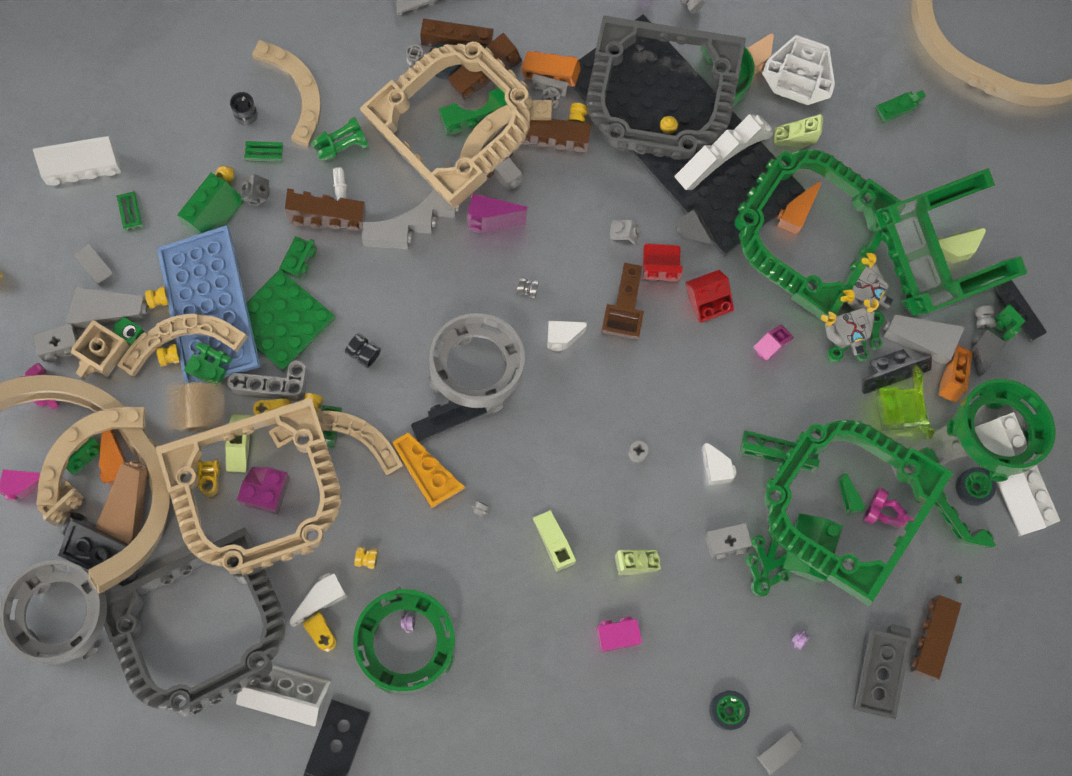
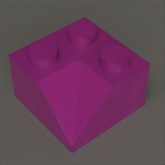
[237,467,290,515]

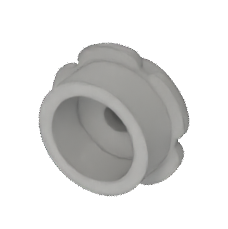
[471,500,490,517]

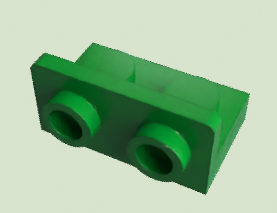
[279,236,317,279]
[994,304,1025,341]
[66,436,101,475]

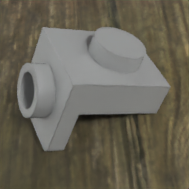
[609,220,640,244]

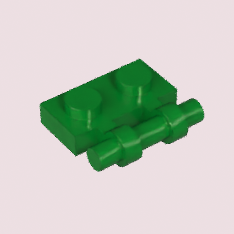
[183,342,232,387]

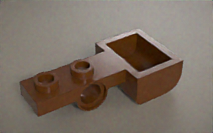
[601,262,644,340]

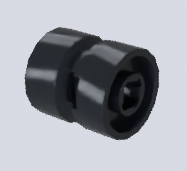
[230,92,258,125]
[345,333,381,368]

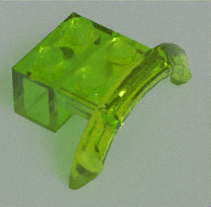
[875,365,935,440]

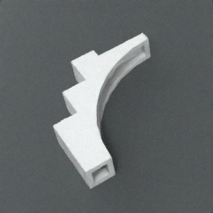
[674,114,773,190]

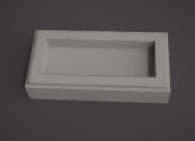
[531,74,568,97]

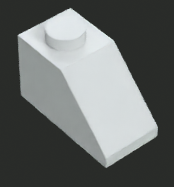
[547,321,587,351]
[702,443,736,485]

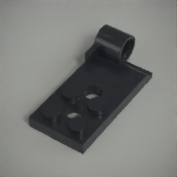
[58,512,141,587]
[303,699,371,776]

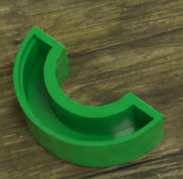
[700,46,755,106]

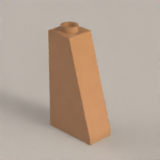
[95,460,147,544]

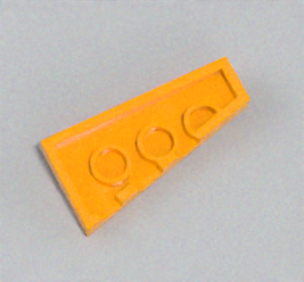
[391,433,465,509]

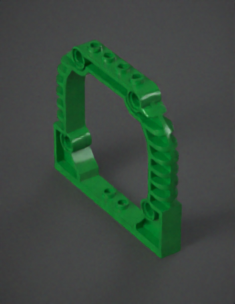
[735,149,904,323]
[764,419,954,606]

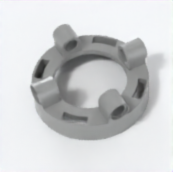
[429,313,525,413]
[0,560,107,664]

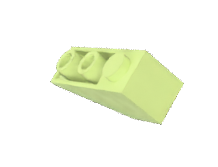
[533,510,576,572]

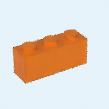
[521,51,581,87]

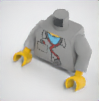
[841,253,894,311]
[821,298,879,356]

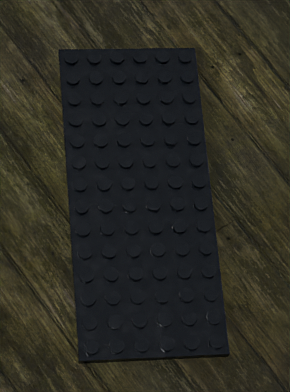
[572,14,806,257]

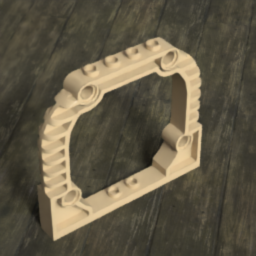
[359,42,532,209]
[156,398,341,575]

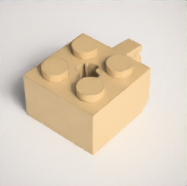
[71,320,130,380]

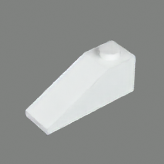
[289,573,347,627]

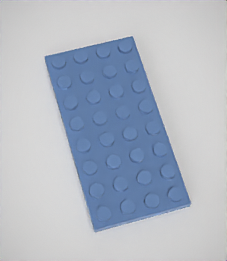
[157,225,260,384]

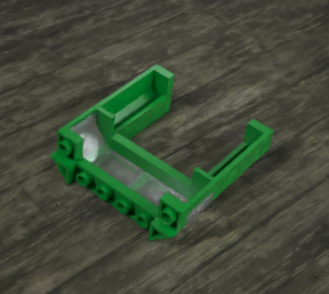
[874,168,1027,317]

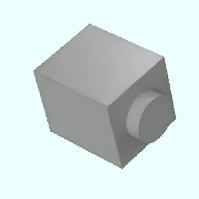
[494,157,522,191]

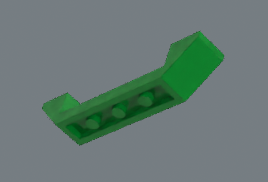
[919,447,996,548]

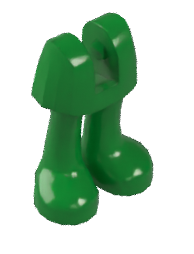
[312,116,369,161]

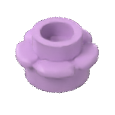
[401,612,415,632]
[792,631,810,650]

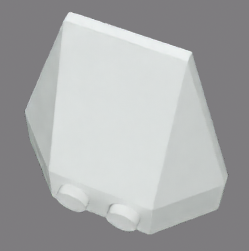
[762,35,835,105]

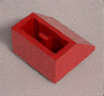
[685,270,734,323]

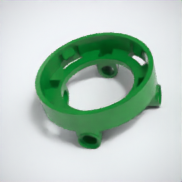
[947,379,1056,482]
[353,589,455,694]

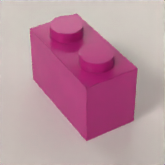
[596,617,642,652]

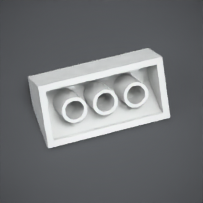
[33,136,121,186]
[236,661,331,726]

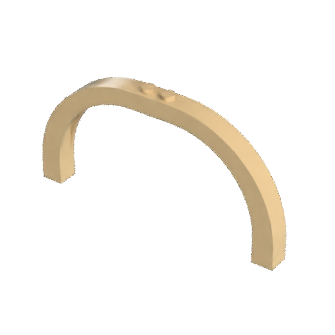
[911,0,1072,106]
[0,375,170,594]

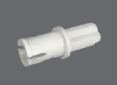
[333,167,347,200]

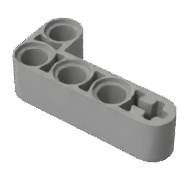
[227,361,308,401]

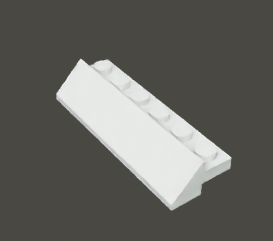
[975,412,1060,536]

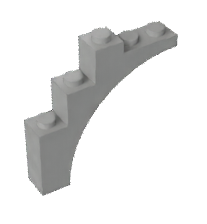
[362,159,459,249]

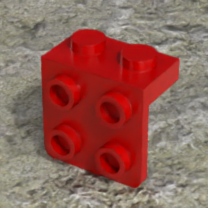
[642,244,683,282]

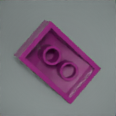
[467,193,527,233]

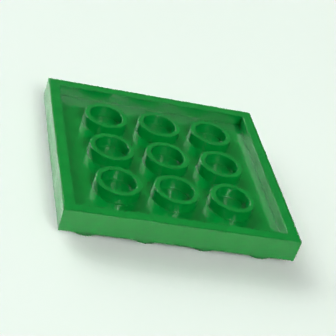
[246,269,336,372]

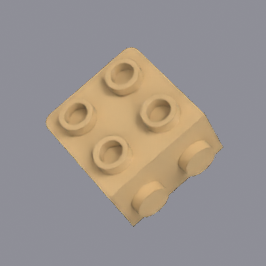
[37,480,85,526]

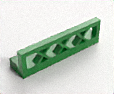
[739,430,820,472]

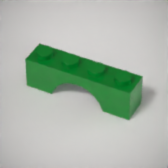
[439,88,507,135]

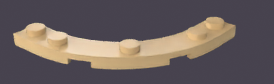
[252,40,321,147]
[459,100,553,172]
[117,314,248,377]
[37,407,146,506]
[268,411,403,476]

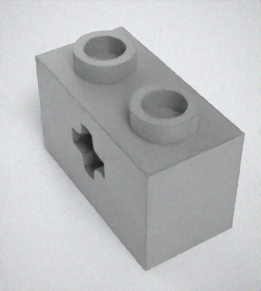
[33,324,79,362]
[705,523,752,560]

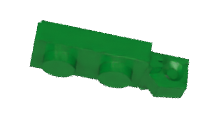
[875,90,926,123]

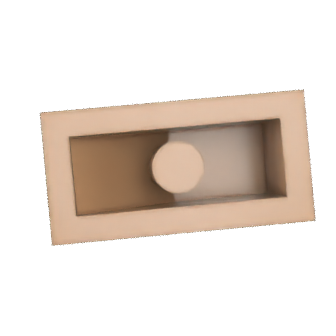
[747,33,774,74]

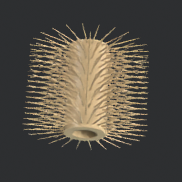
[165,379,225,435]

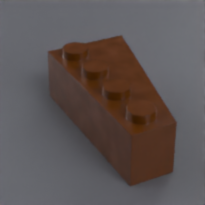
[447,33,522,100]
[285,188,366,231]

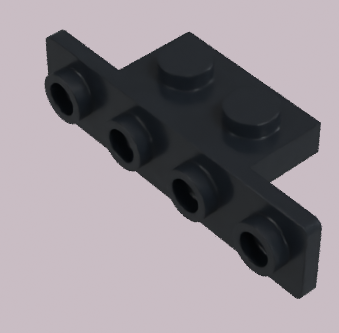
[994,280,1047,341]
[862,349,932,394]
[411,400,488,442]

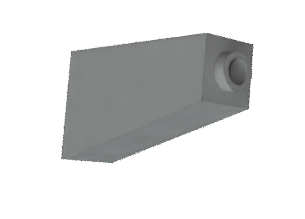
[66,287,149,330]
[883,315,964,365]

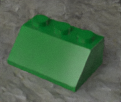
[177,172,244,234]
[782,513,843,583]

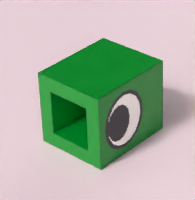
[112,316,145,346]

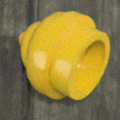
[660,116,678,134]
[215,166,234,184]

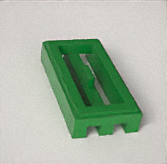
[244,141,283,162]
[116,191,143,231]

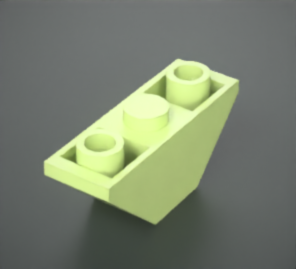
[773,114,823,148]
[938,228,986,264]
[225,414,252,473]
[615,550,661,575]

